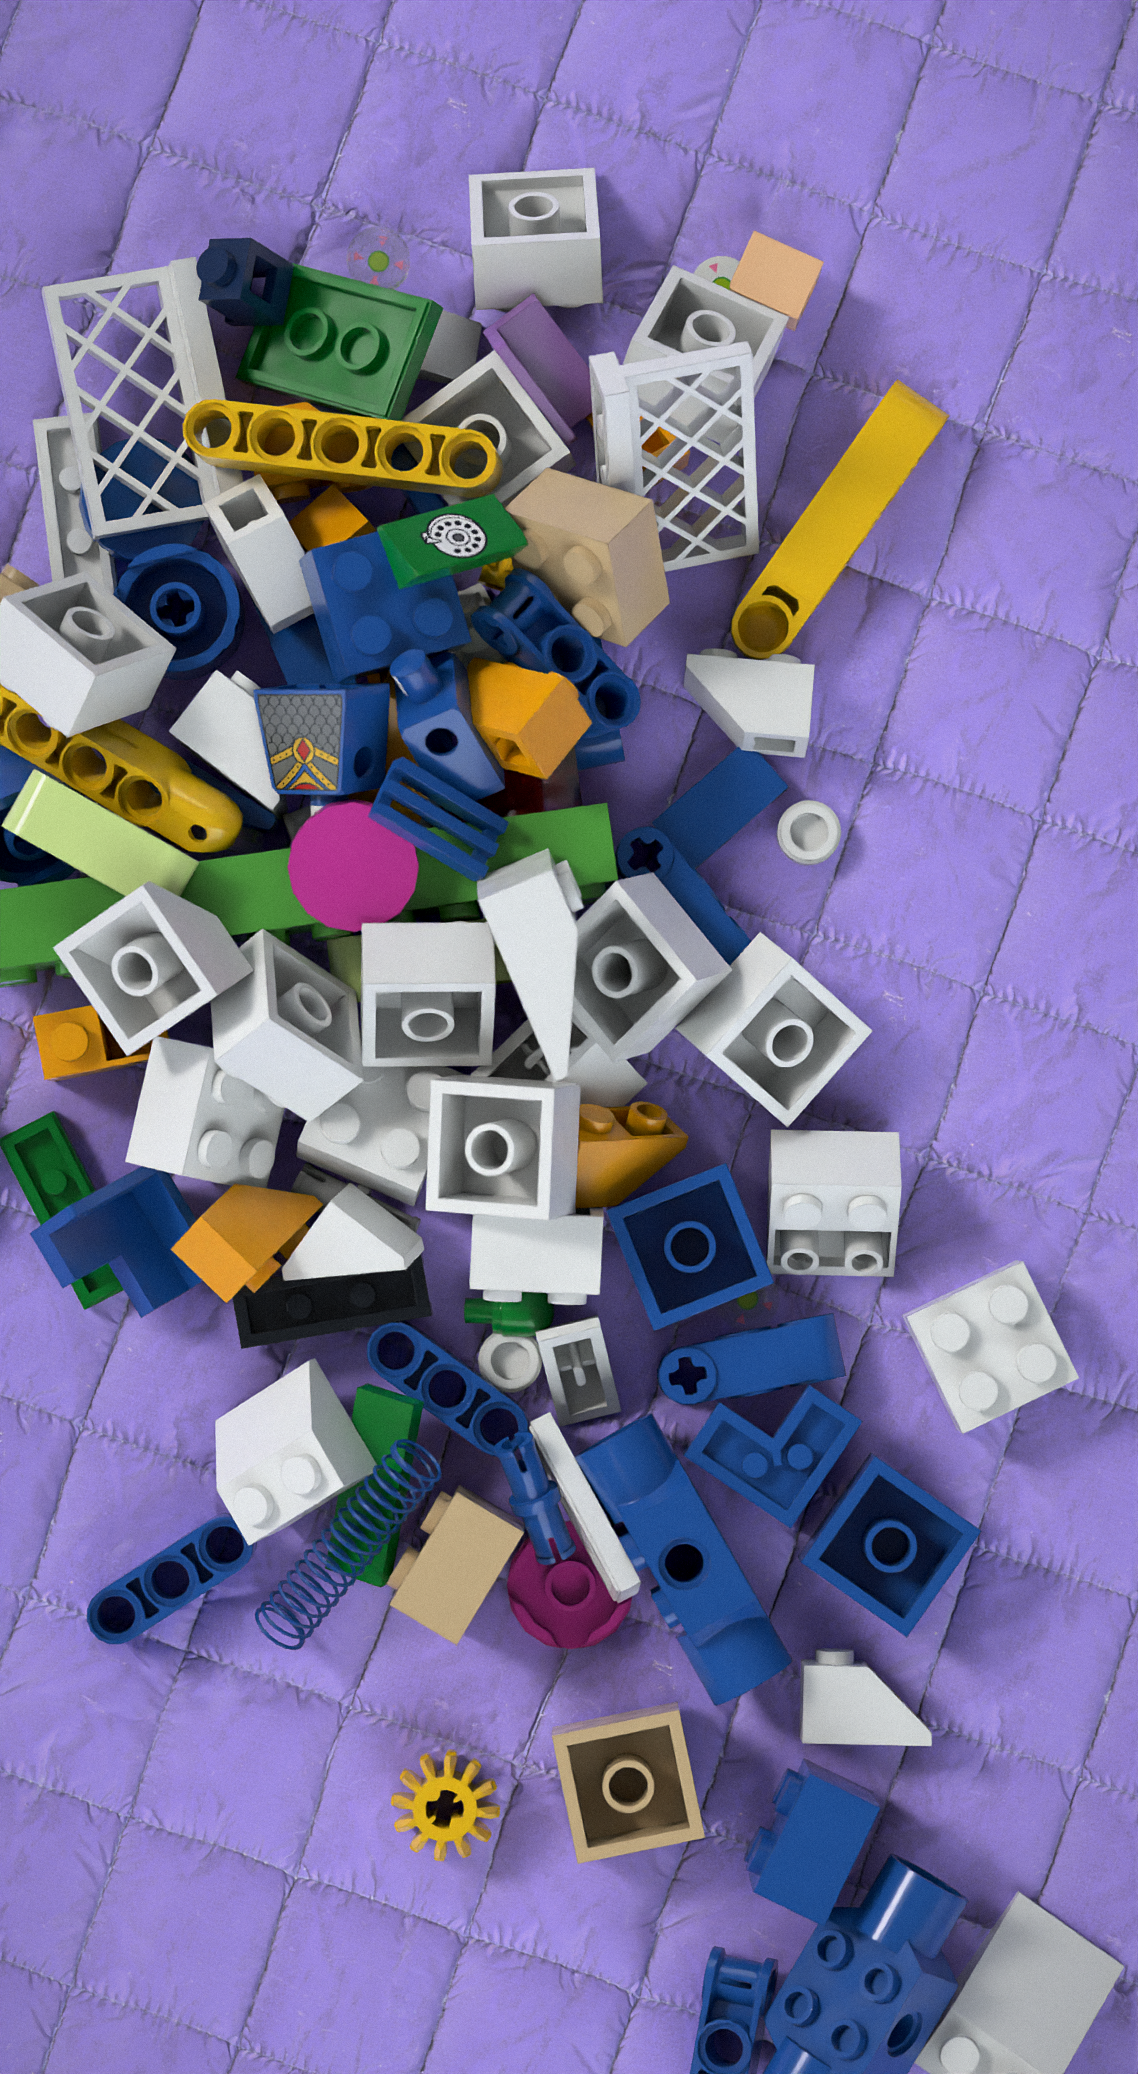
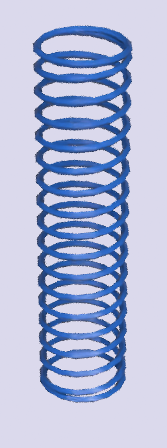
[255,1439,442,1650]

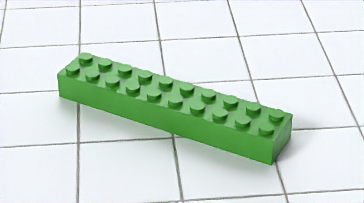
[0,803,618,988]

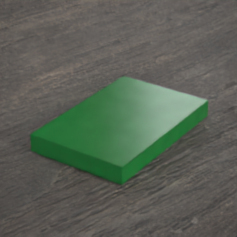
[235,263,443,421]

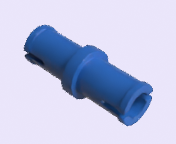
[494,1432,576,1565]

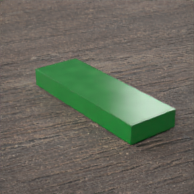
[0,1111,124,1310]
[325,1383,424,1588]

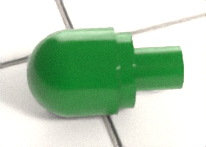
[464,1292,555,1337]

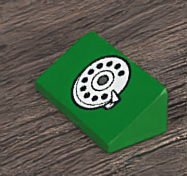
[377,494,528,590]

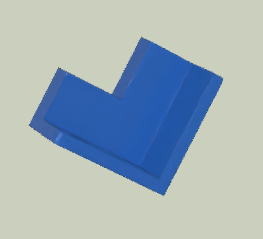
[30,1166,203,1318]
[682,1384,863,1529]

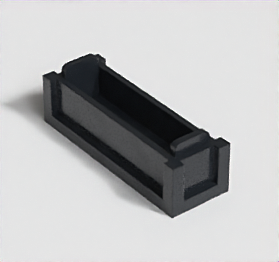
[232,1252,433,1349]

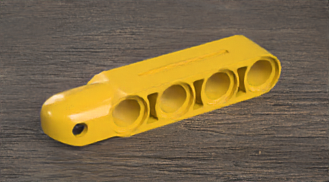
[731,379,950,660]
[0,684,243,853]

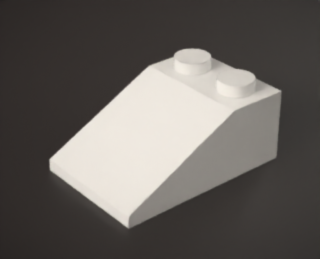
[477,848,584,1081]
[914,1891,1124,2074]

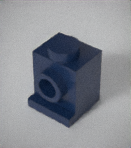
[196,238,294,326]

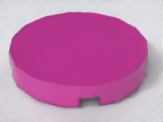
[287,799,419,932]
[507,1520,632,1649]

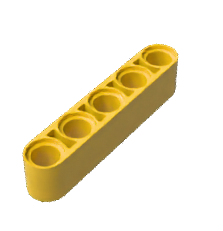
[183,399,503,498]

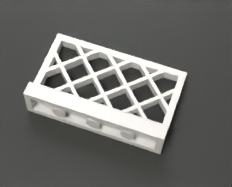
[41,257,243,540]
[589,341,759,572]

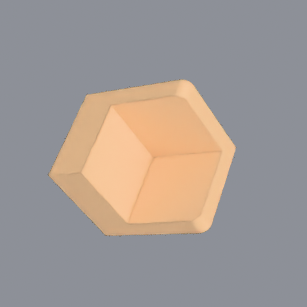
[729,231,824,331]

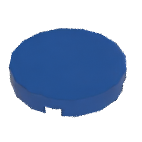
[78,438,205,563]

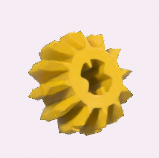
[391,1749,500,1861]

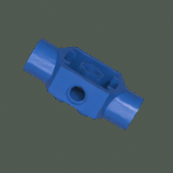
[574,1413,793,1706]
[762,1853,969,2074]

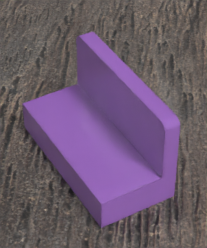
[483,293,592,447]

